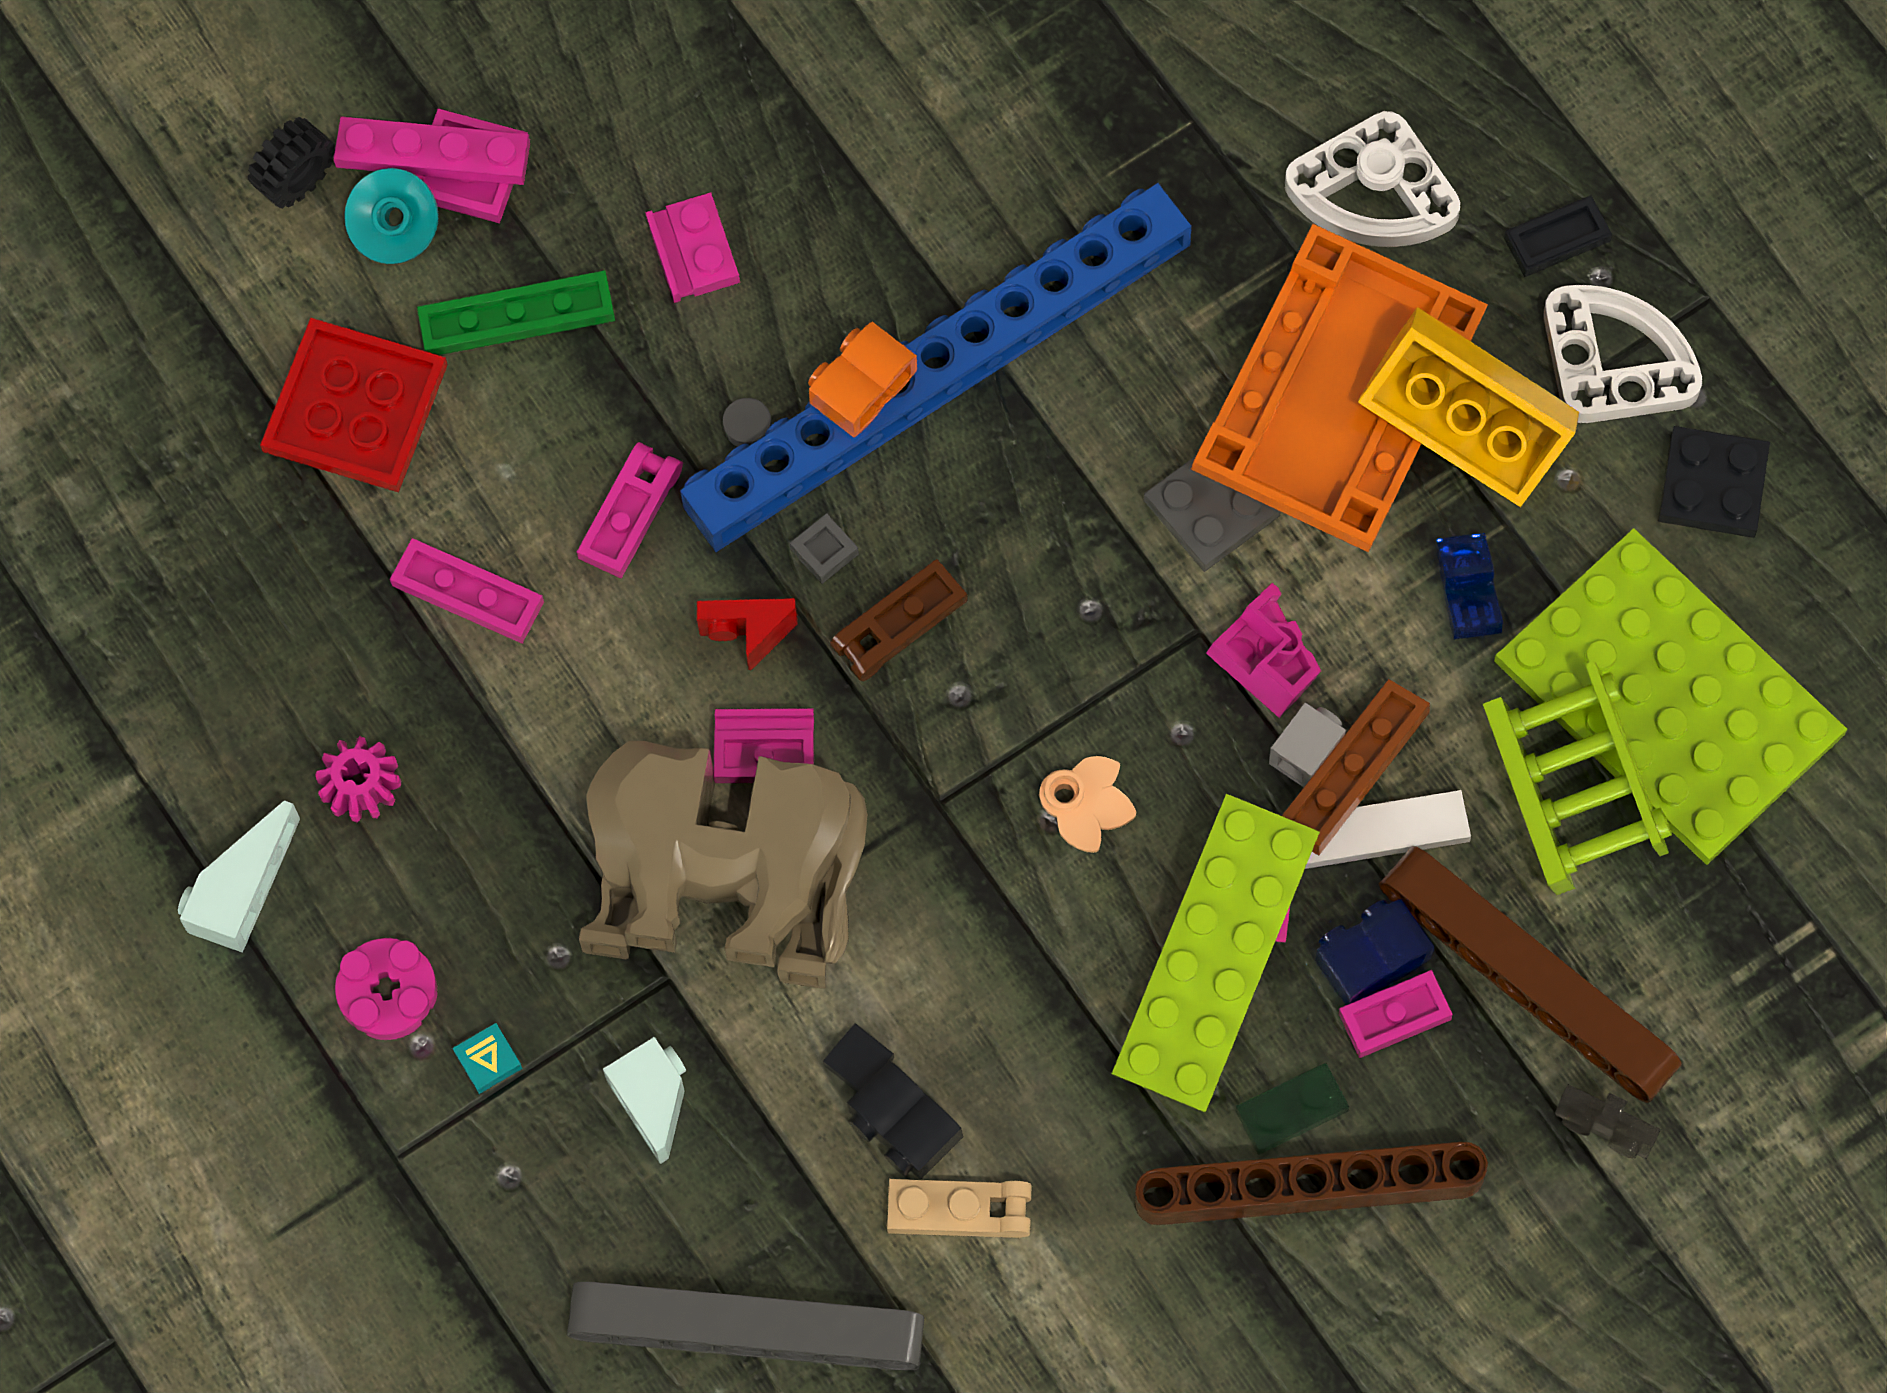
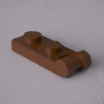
[830,559,968,681]

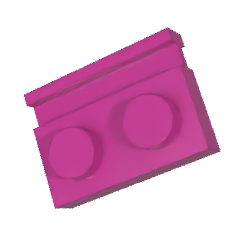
[645,193,740,303]
[714,708,814,783]

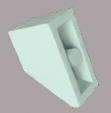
[603,1037,686,1164]

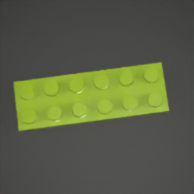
[1112,794,1320,1113]

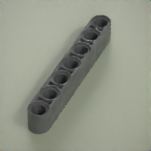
[567,1282,925,1371]

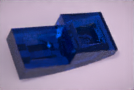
[1436,533,1503,640]

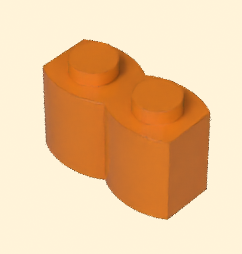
[808,321,917,438]

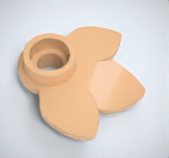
[1039,756,1136,853]

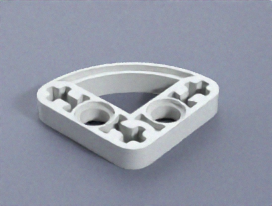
[1285,111,1460,247]
[1544,285,1702,423]

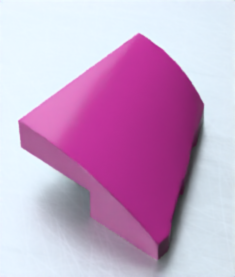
[1206,583,1321,718]

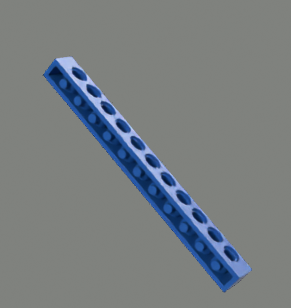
[680,183,1191,552]

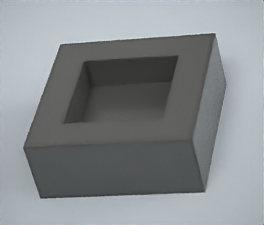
[790,513,859,584]

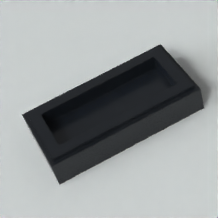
[1504,195,1612,277]

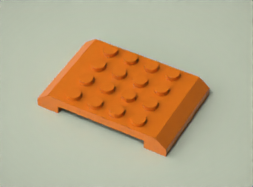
[1191,224,1488,552]

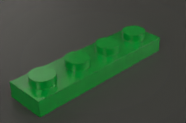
[417,271,615,355]

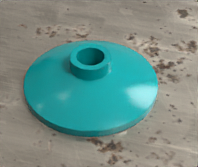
[345,168,438,264]

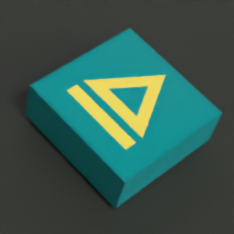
[452,1023,523,1094]

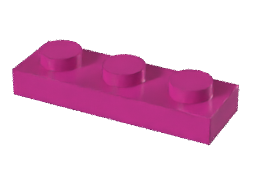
[390,538,544,644]

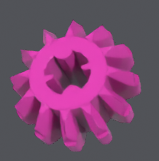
[316,736,401,823]

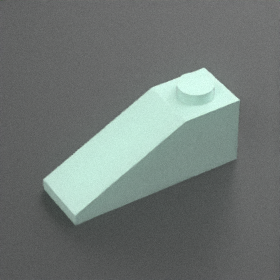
[178,801,300,953]

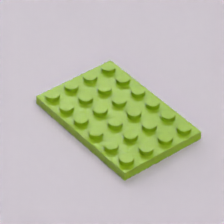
[1494,528,1847,865]

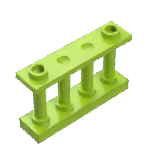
[1483,661,1672,895]

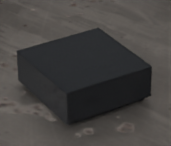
[823,1023,894,1092]

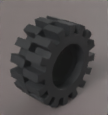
[247,117,335,209]

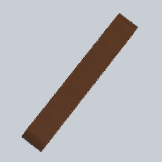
[1379,846,1682,1103]
[1135,1142,1488,1225]

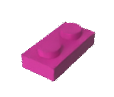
[1339,970,1453,1058]

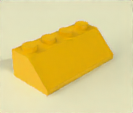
[1358,307,1579,507]

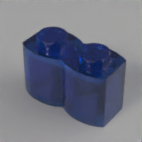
[1315,899,1435,1005]

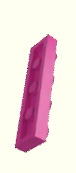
[334,117,530,185]

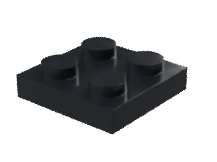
[1658,426,1770,538]

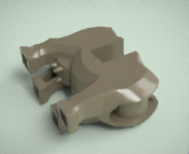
[579,741,868,989]

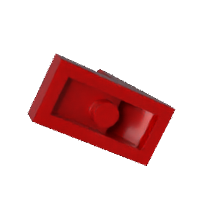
[697,598,797,670]

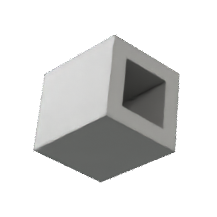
[1269,703,1346,787]

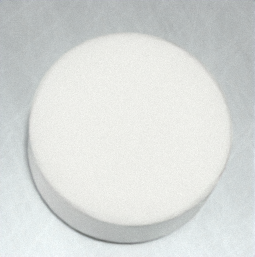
[1356,140,1405,191]

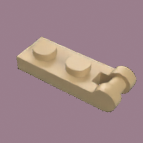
[887,1179,1032,1238]

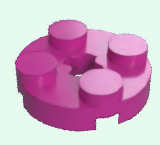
[335,938,437,1040]

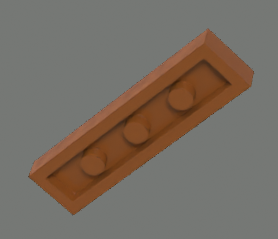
[1282,679,1430,856]

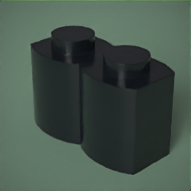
[847,1060,964,1179]

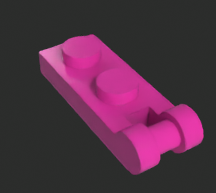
[577,442,683,579]

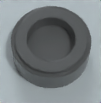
[723,398,772,447]

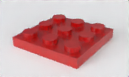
[260,318,448,493]

